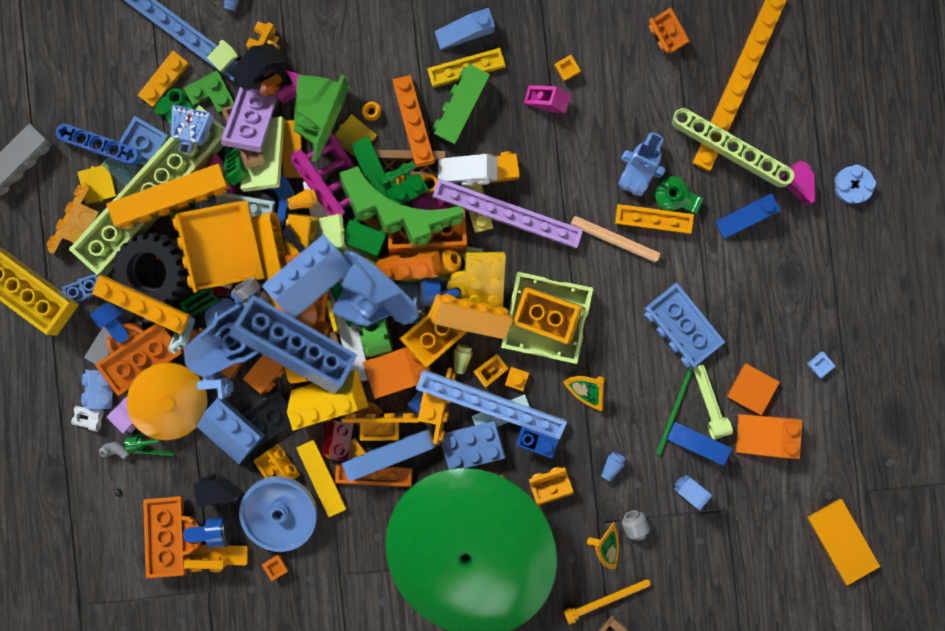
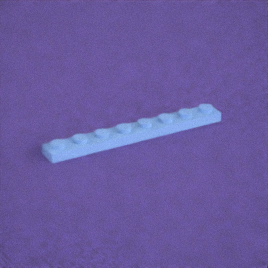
[416,369,567,439]

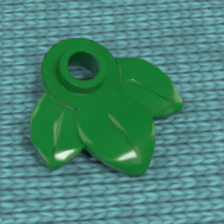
[154,88,193,125]

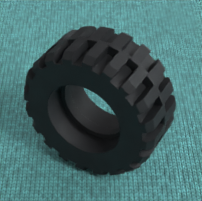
[112,232,190,305]

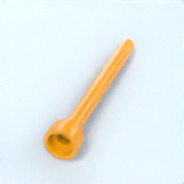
[563,579,651,625]

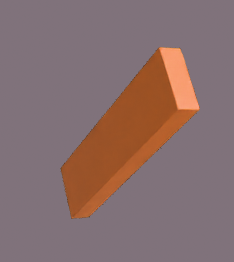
[335,463,413,487]

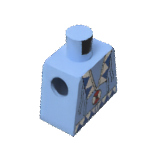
[171,105,214,154]

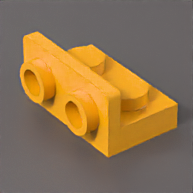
[253,444,300,480]

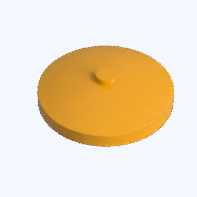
[127,363,207,440]

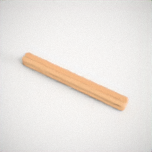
[571,216,660,262]

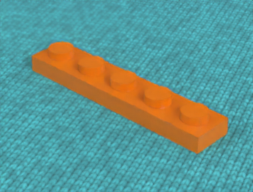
[392,75,434,168]

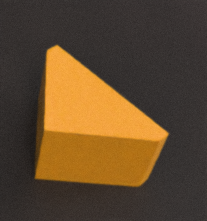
[474,354,509,387]

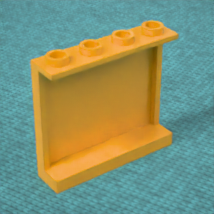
[173,200,265,293]

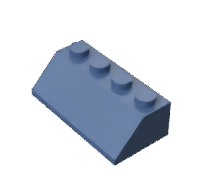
[262,234,351,319]

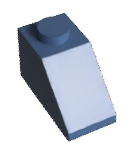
[674,475,712,510]

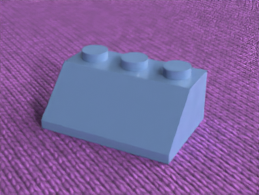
[196,398,265,464]

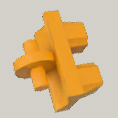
[246,22,281,50]

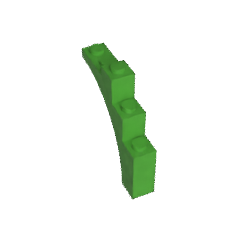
[340,167,464,247]

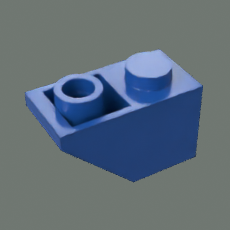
[515,427,559,459]

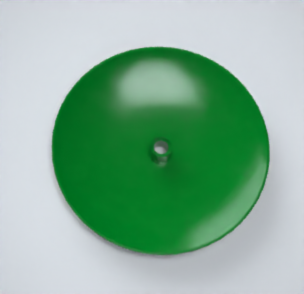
[386,468,557,631]

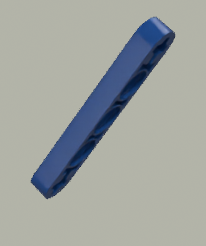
[56,124,142,166]

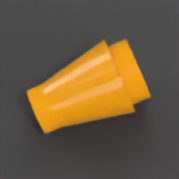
[287,189,318,210]

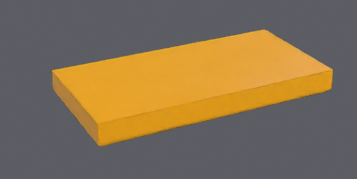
[807,499,880,585]

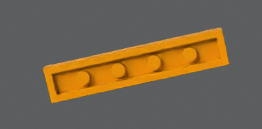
[92,275,190,334]

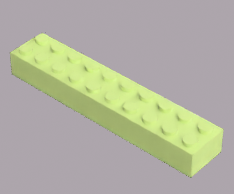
[69,105,225,276]

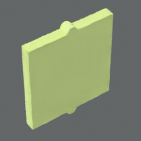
[318,214,345,248]

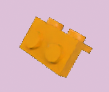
[529,467,574,506]

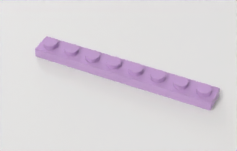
[432,179,583,249]

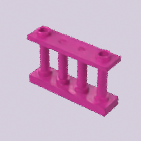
[290,132,355,216]

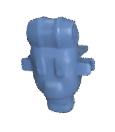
[618,132,665,196]

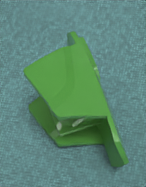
[294,74,350,162]

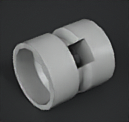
[233,277,270,307]

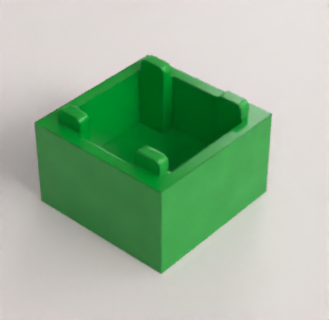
[344,218,388,258]

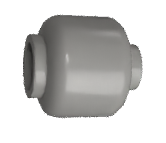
[622,510,650,541]

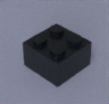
[229,44,287,91]

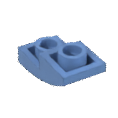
[61,274,98,303]

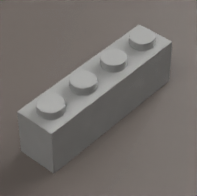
[0,123,53,195]

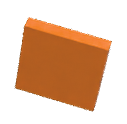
[726,363,780,416]

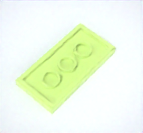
[241,117,285,192]

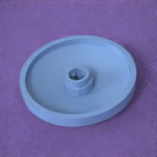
[239,476,318,552]

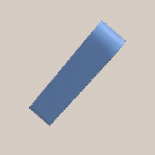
[342,428,437,481]

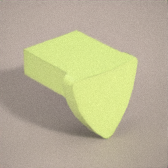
[207,40,239,72]

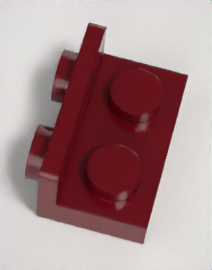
[322,418,354,461]

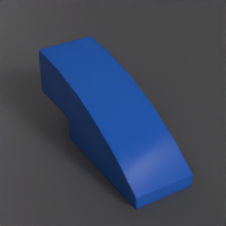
[667,422,732,466]

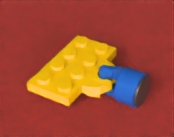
[419,252,506,308]

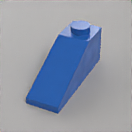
[715,193,781,239]

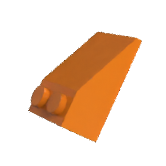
[362,347,431,399]
[736,414,802,459]

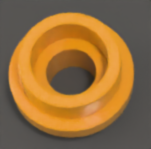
[362,102,381,121]

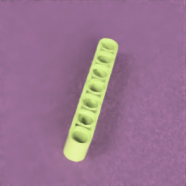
[672,108,794,188]

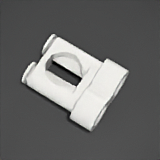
[71,406,104,432]

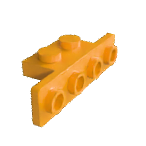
[47,182,99,254]
[418,368,456,445]
[341,413,419,441]
[184,544,248,572]

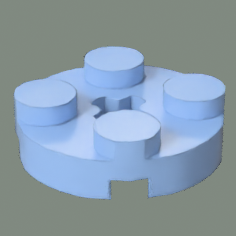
[834,165,876,204]

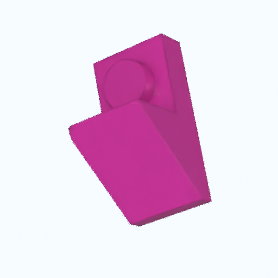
[276,71,300,104]

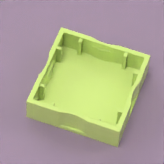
[501,272,593,364]

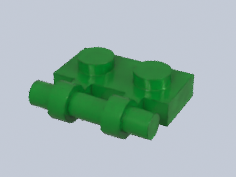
[379,162,429,205]

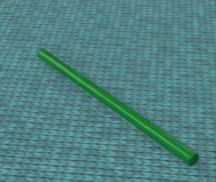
[656,367,693,456]

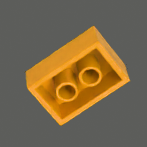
[513,287,584,344]

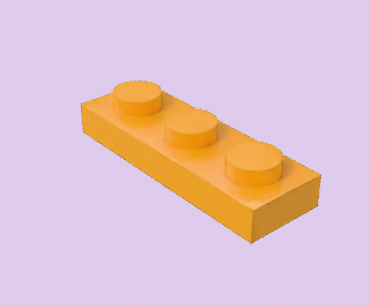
[138,51,189,108]

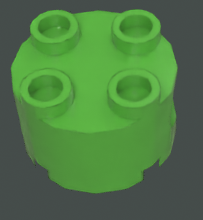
[358,318,393,357]

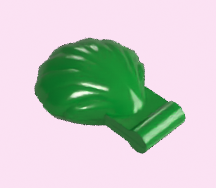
[655,176,704,214]

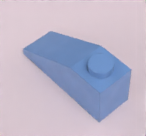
[435,8,495,50]

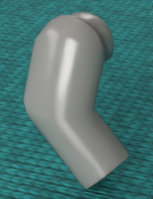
[99,442,130,459]

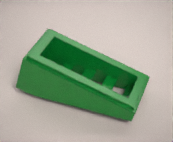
[224,148,249,185]

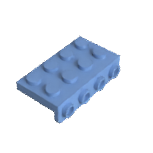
[643,283,725,369]

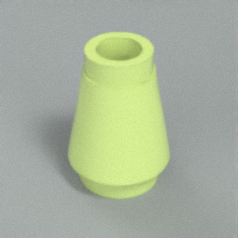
[454,345,473,374]

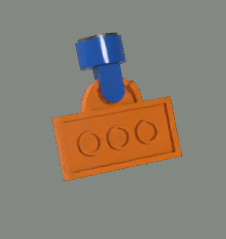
[90,301,184,396]
[143,496,232,578]

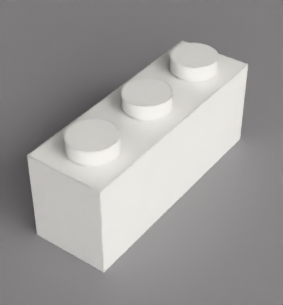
[438,154,497,186]

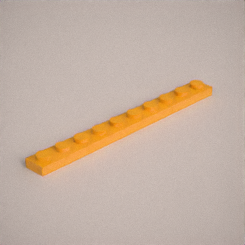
[692,0,786,171]

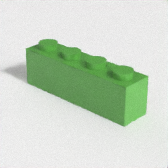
[433,64,490,145]

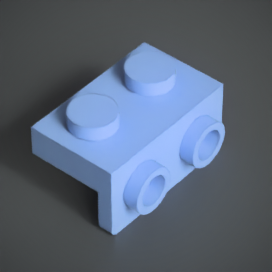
[81,370,113,409]
[197,374,234,400]

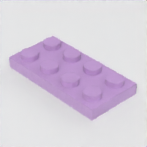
[221,87,279,152]

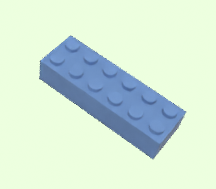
[229,295,357,394]

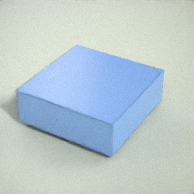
[807,352,836,379]

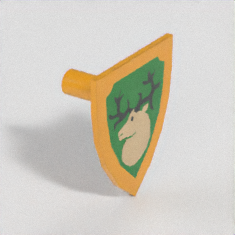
[563,376,605,411]
[587,522,619,569]

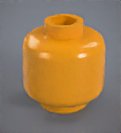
[438,249,461,277]

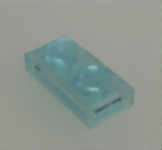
[101,151,138,187]

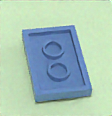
[442,420,505,469]

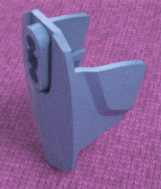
[333,251,419,326]
[184,303,259,378]

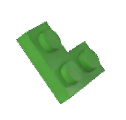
[184,70,234,114]

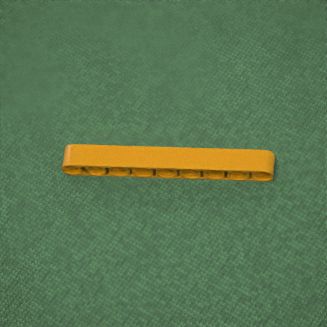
[253,212,310,384]

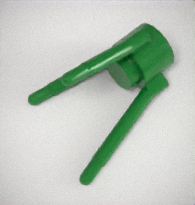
[125,432,175,456]

